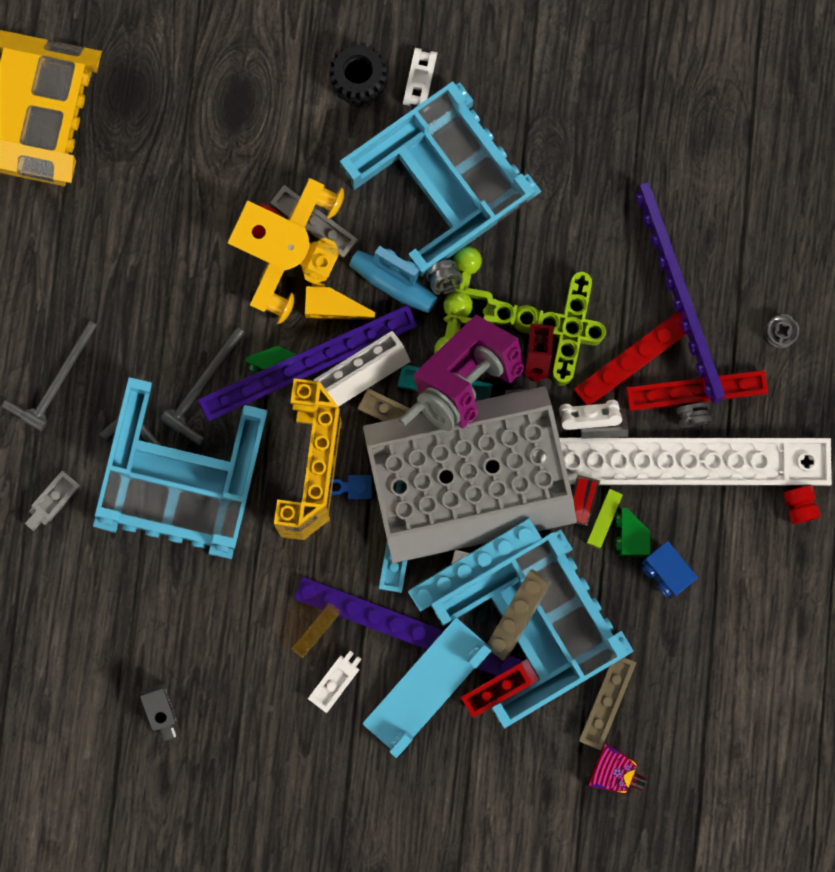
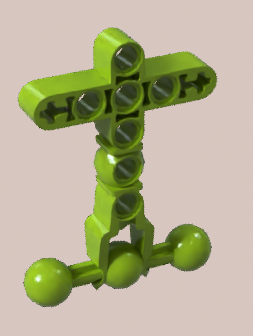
[434,246,606,386]

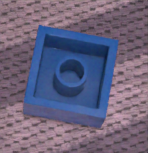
[641,541,698,599]

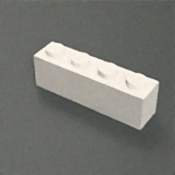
[314,331,411,406]

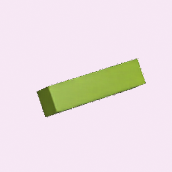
[586,489,623,550]

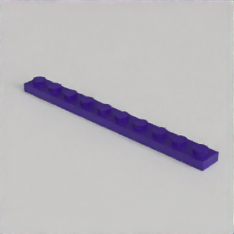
[635,182,725,404]
[198,305,417,421]
[294,577,523,676]

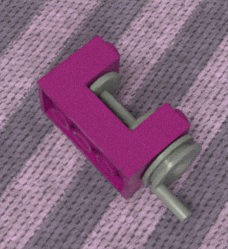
[398,315,525,431]

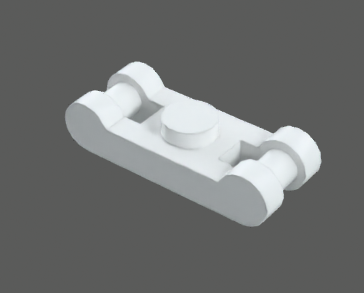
[403,48,438,109]
[559,400,622,430]

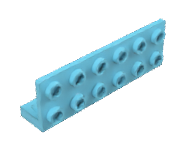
[363,618,492,758]

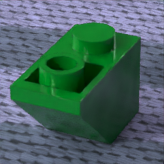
[245,346,297,373]
[616,508,650,557]

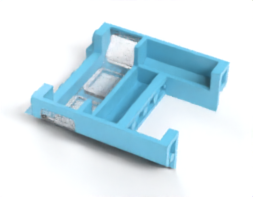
[340,81,542,277]
[93,377,268,559]
[431,529,633,729]

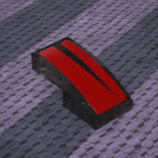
[572,474,600,526]

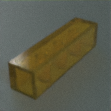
[292,602,341,658]

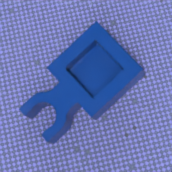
[332,475,372,500]

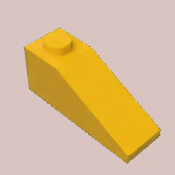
[305,283,375,321]

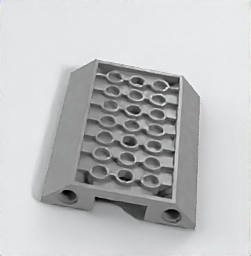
[363,386,577,563]

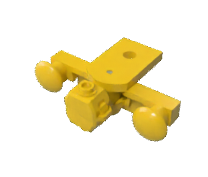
[227,178,344,324]

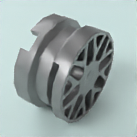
[426,260,463,295]
[764,314,799,349]
[677,403,712,428]

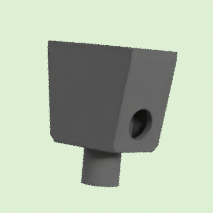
[140,682,177,741]

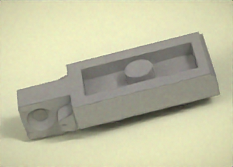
[25,470,81,531]

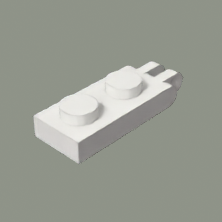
[308,651,361,713]

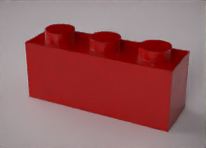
[461,659,539,718]

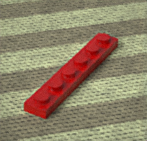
[574,312,687,405]
[626,370,768,412]

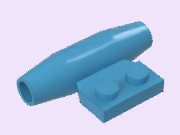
[349,246,437,313]

